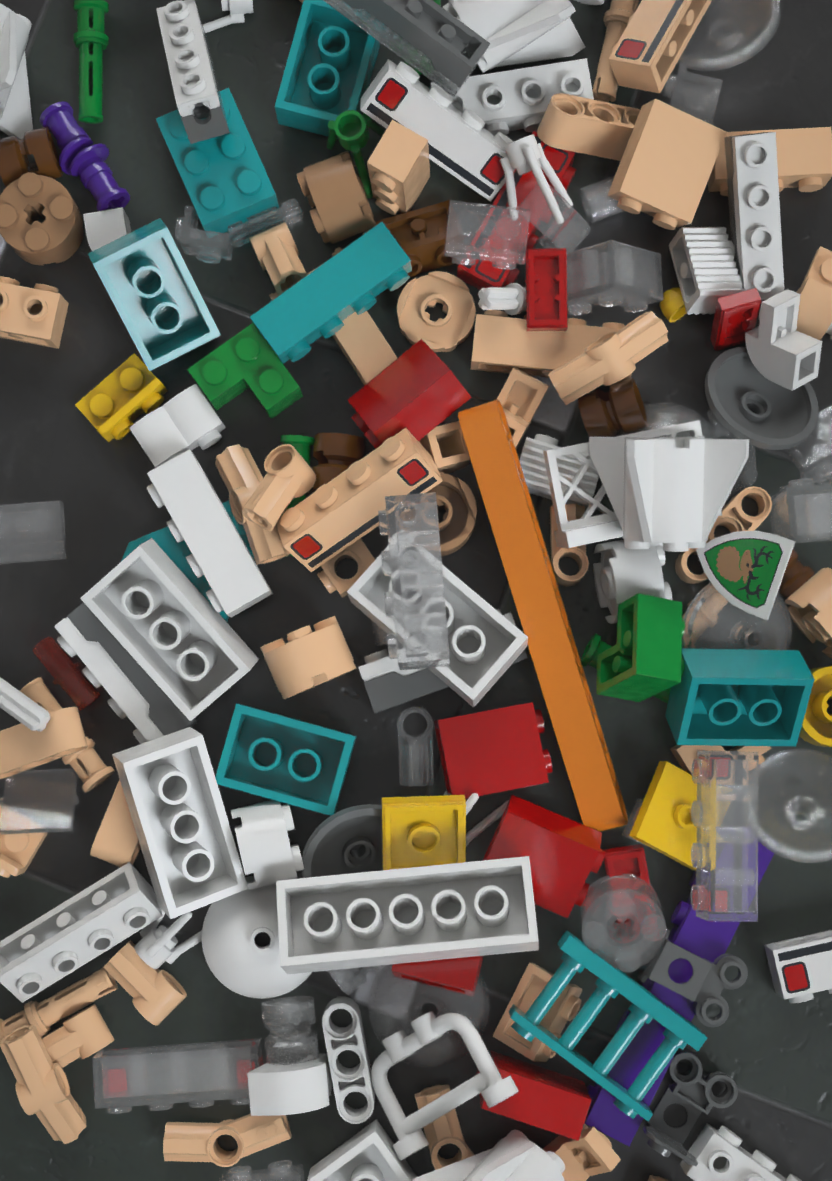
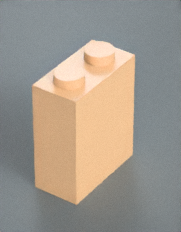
[607,99,727,230]

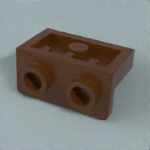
[376,200,466,277]

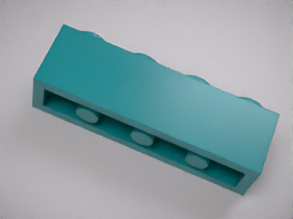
[250,222,412,364]

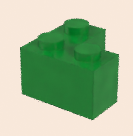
[187,323,303,419]
[596,593,685,702]

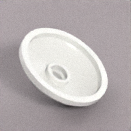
[202,875,312,999]

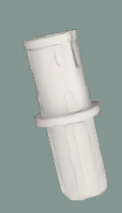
[478,283,526,315]

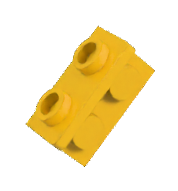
[75,353,168,442]

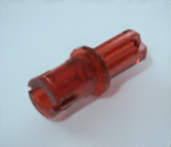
[33,636,101,711]

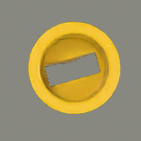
[659,288,687,323]

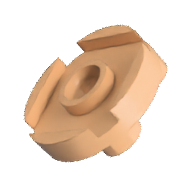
[397,271,476,352]

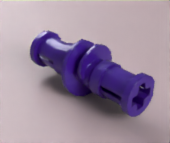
[40,101,130,211]

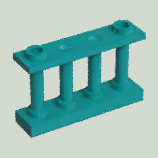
[509,931,708,1121]

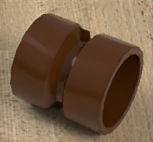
[0,126,63,187]
[578,377,648,437]
[309,433,366,493]

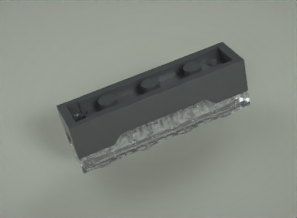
[323,0,490,97]

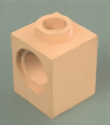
[317,538,375,598]

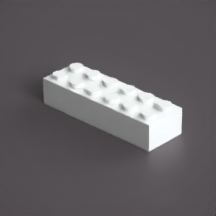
[276,856,539,974]

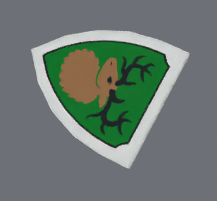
[696,531,795,620]

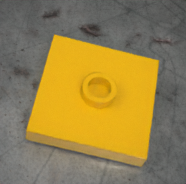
[629,761,730,871]
[382,795,466,870]

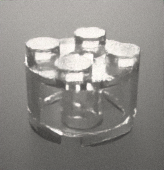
[580,874,666,972]

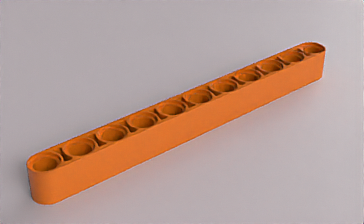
[458,399,628,832]

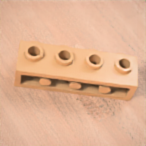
[0,276,69,349]

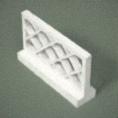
[543,420,722,548]

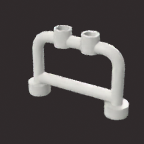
[371,1011,519,1161]

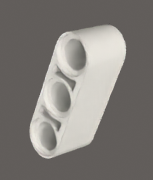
[322,996,375,1124]

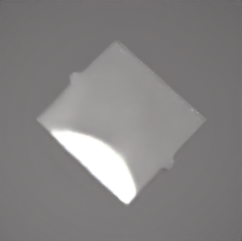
[0,768,79,834]

